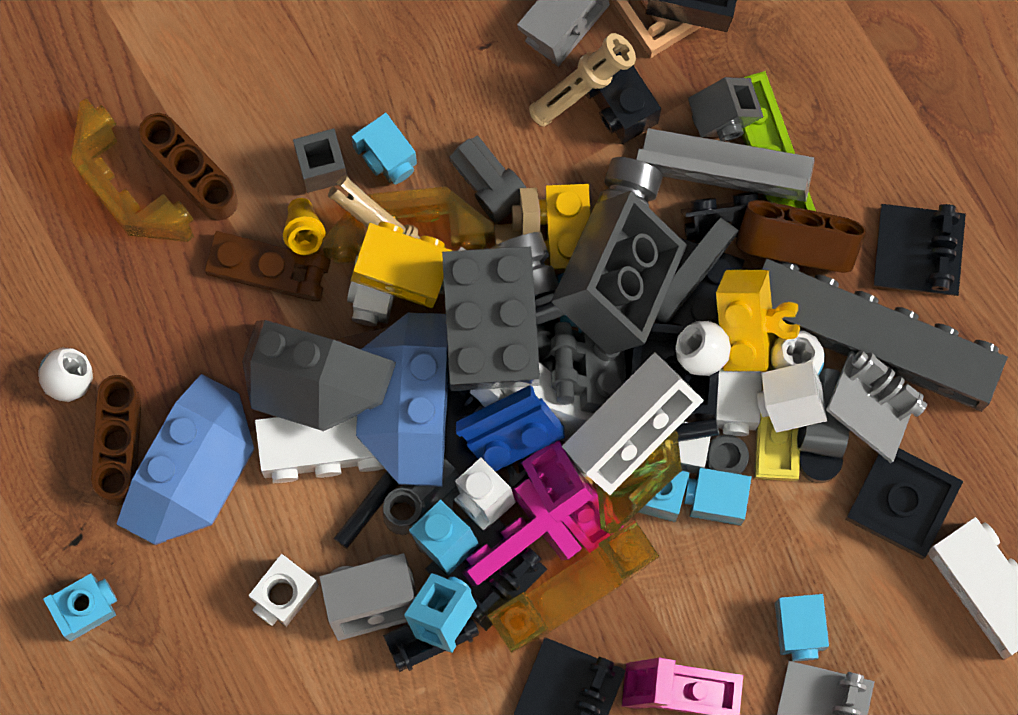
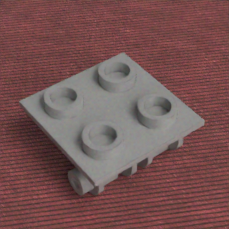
[826,350,927,463]
[777,661,875,715]

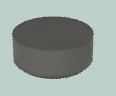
[706,435,749,474]

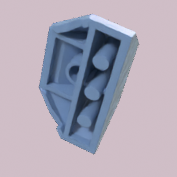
[356,312,449,487]
[116,374,255,545]

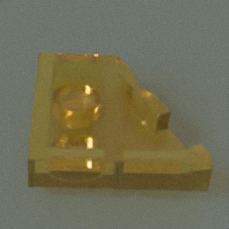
[597,430,682,535]

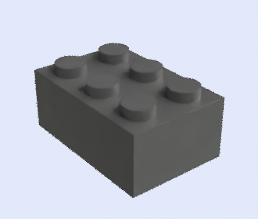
[551,191,687,355]
[442,246,540,391]

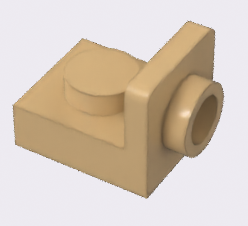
[494,188,540,245]

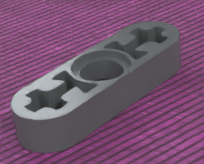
[655,218,739,324]

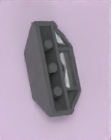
[242,320,396,432]

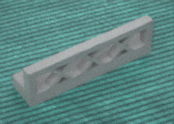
[636,128,815,202]

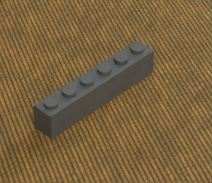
[762,259,1008,412]

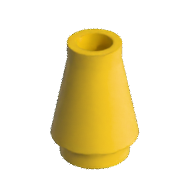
[283,198,326,255]

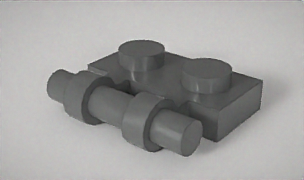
[550,322,626,413]

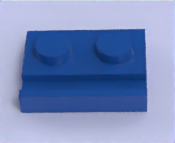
[456,385,565,472]

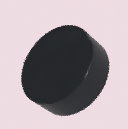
[799,451,843,483]

